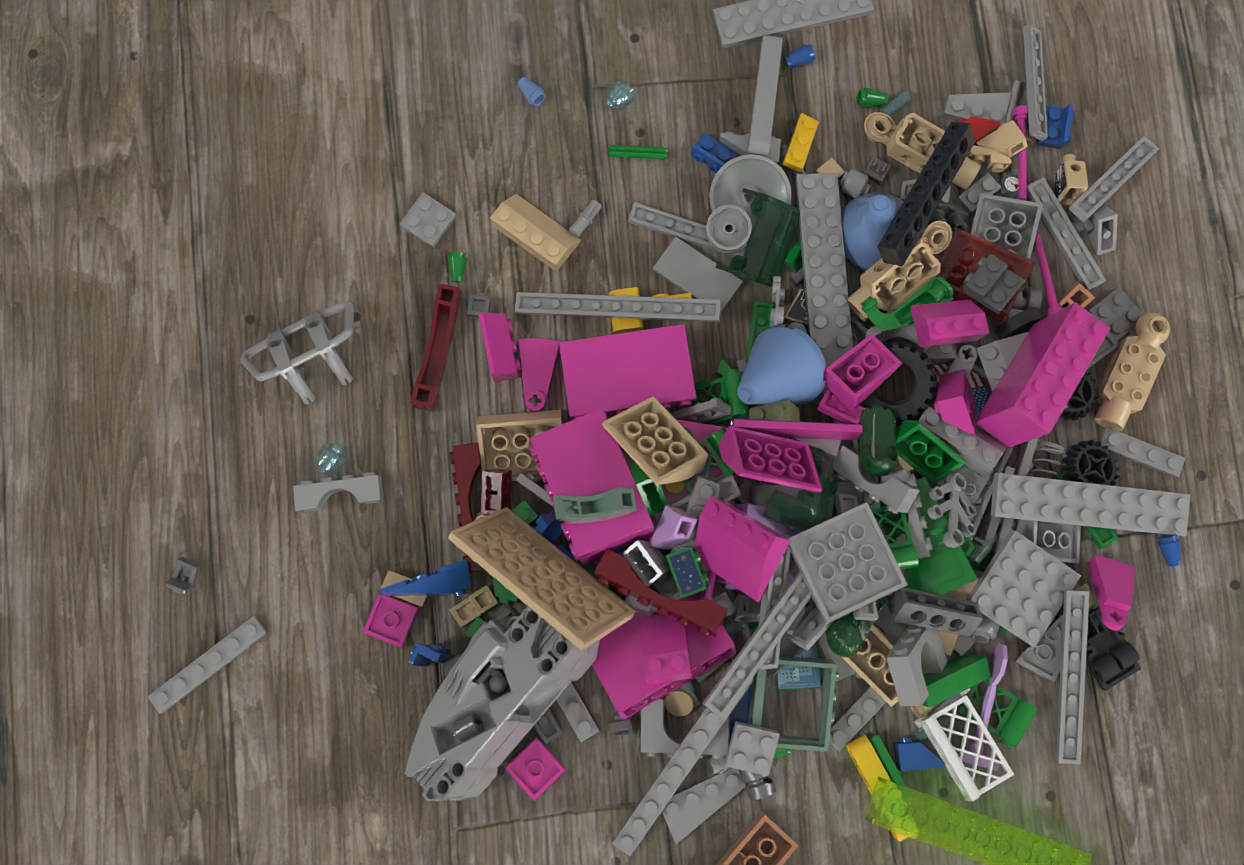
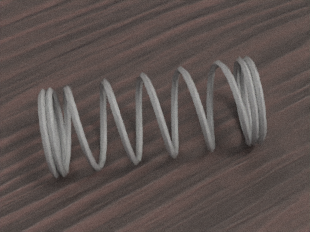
[1029,441,1065,477]

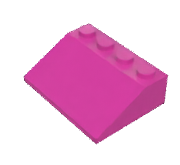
[719,426,822,492]
[694,496,790,602]

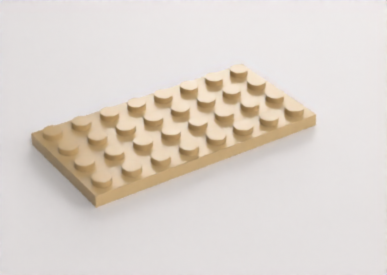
[448,507,636,651]

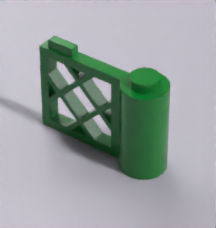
[694,369,749,425]
[682,427,738,493]
[871,507,918,569]
[958,679,1038,749]

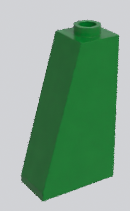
[618,443,669,516]
[923,653,991,708]

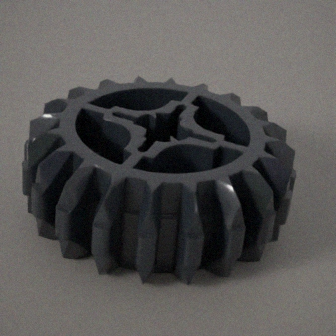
[1059,372,1099,421]
[1061,440,1120,486]

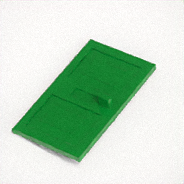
[882,477,977,595]

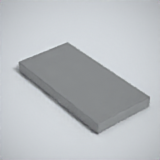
[652,236,743,312]

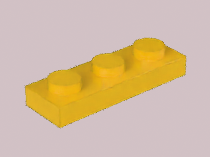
[782,113,819,173]

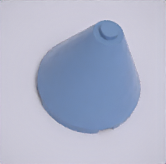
[841,192,904,271]
[737,324,826,406]

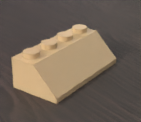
[490,194,581,272]

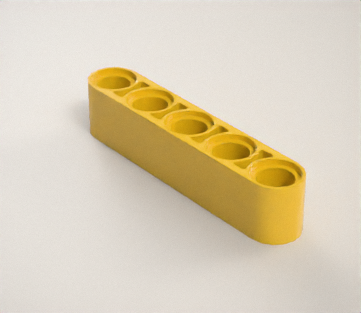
[846,735,918,843]

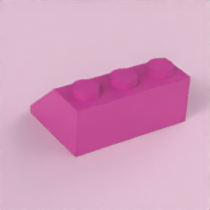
[911,299,990,347]
[478,313,522,383]
[934,369,976,434]

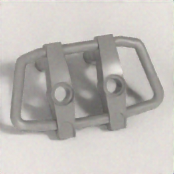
[240,301,354,404]

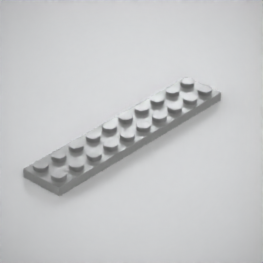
[795,173,853,373]
[990,473,1191,536]

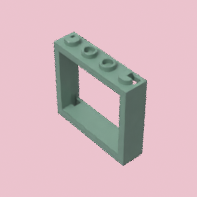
[748,655,839,752]

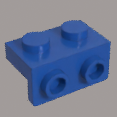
[532,509,564,544]
[409,643,455,667]

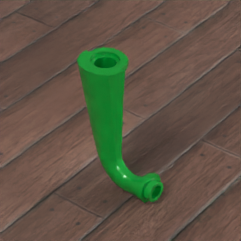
[861,276,954,330]

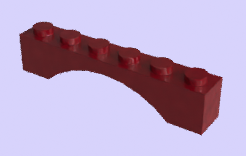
[410,283,462,412]
[450,442,486,573]
[595,549,728,638]

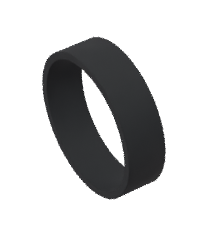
[994,307,1043,340]

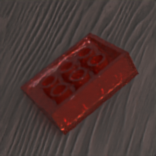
[935,229,1035,323]

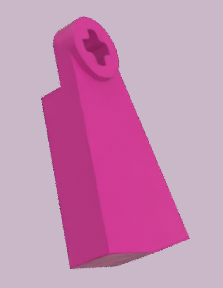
[519,338,560,412]
[1087,555,1135,631]

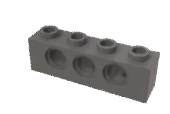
[887,587,983,637]

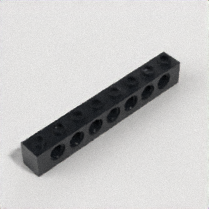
[877,122,976,266]

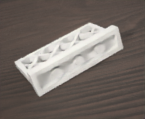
[919,695,1014,801]

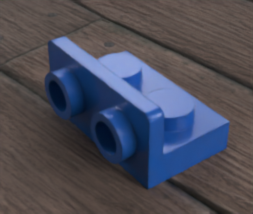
[1037,104,1075,149]
[691,132,737,173]

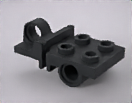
[1086,607,1141,691]

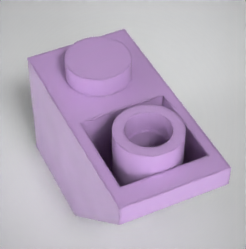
[649,505,697,550]

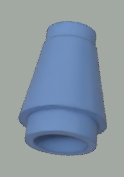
[518,77,546,106]

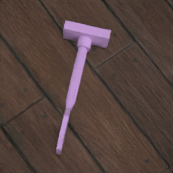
[956,643,1008,771]

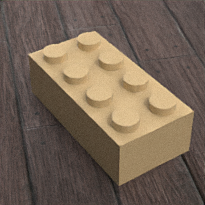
[842,623,899,707]

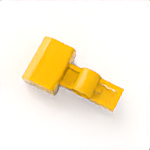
[608,287,692,334]

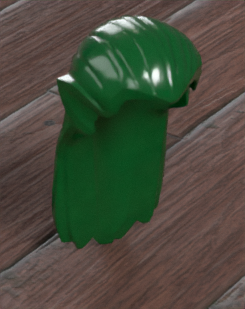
[859,405,899,477]
[825,596,886,658]

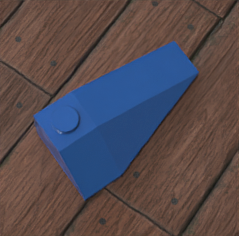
[378,559,471,597]

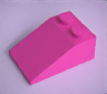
[823,334,902,410]
[639,615,693,685]

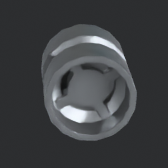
[1005,286,1042,311]
[740,770,777,801]

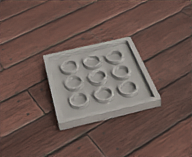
[788,502,908,624]
[966,529,1081,648]

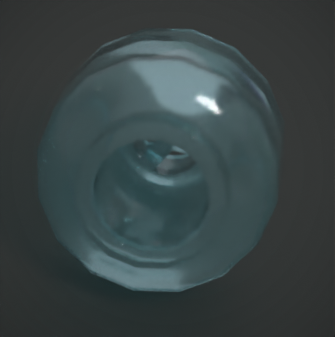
[605,80,635,111]
[314,443,346,475]

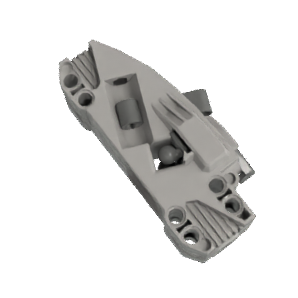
[405,604,600,801]

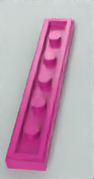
[731,419,863,440]

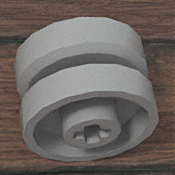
[706,205,752,255]

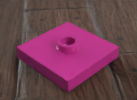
[362,593,419,648]
[505,737,566,801]

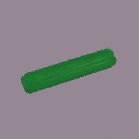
[608,145,668,160]

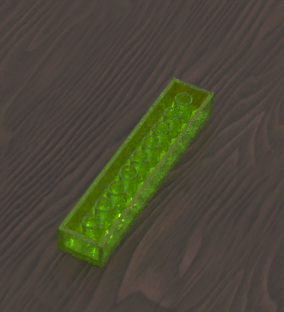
[865,776,1093,865]

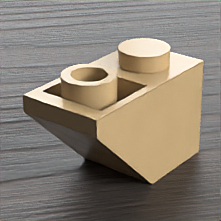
[976,120,1028,158]

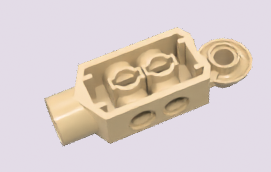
[864,112,981,190]
[846,221,952,321]
[1094,312,1170,431]

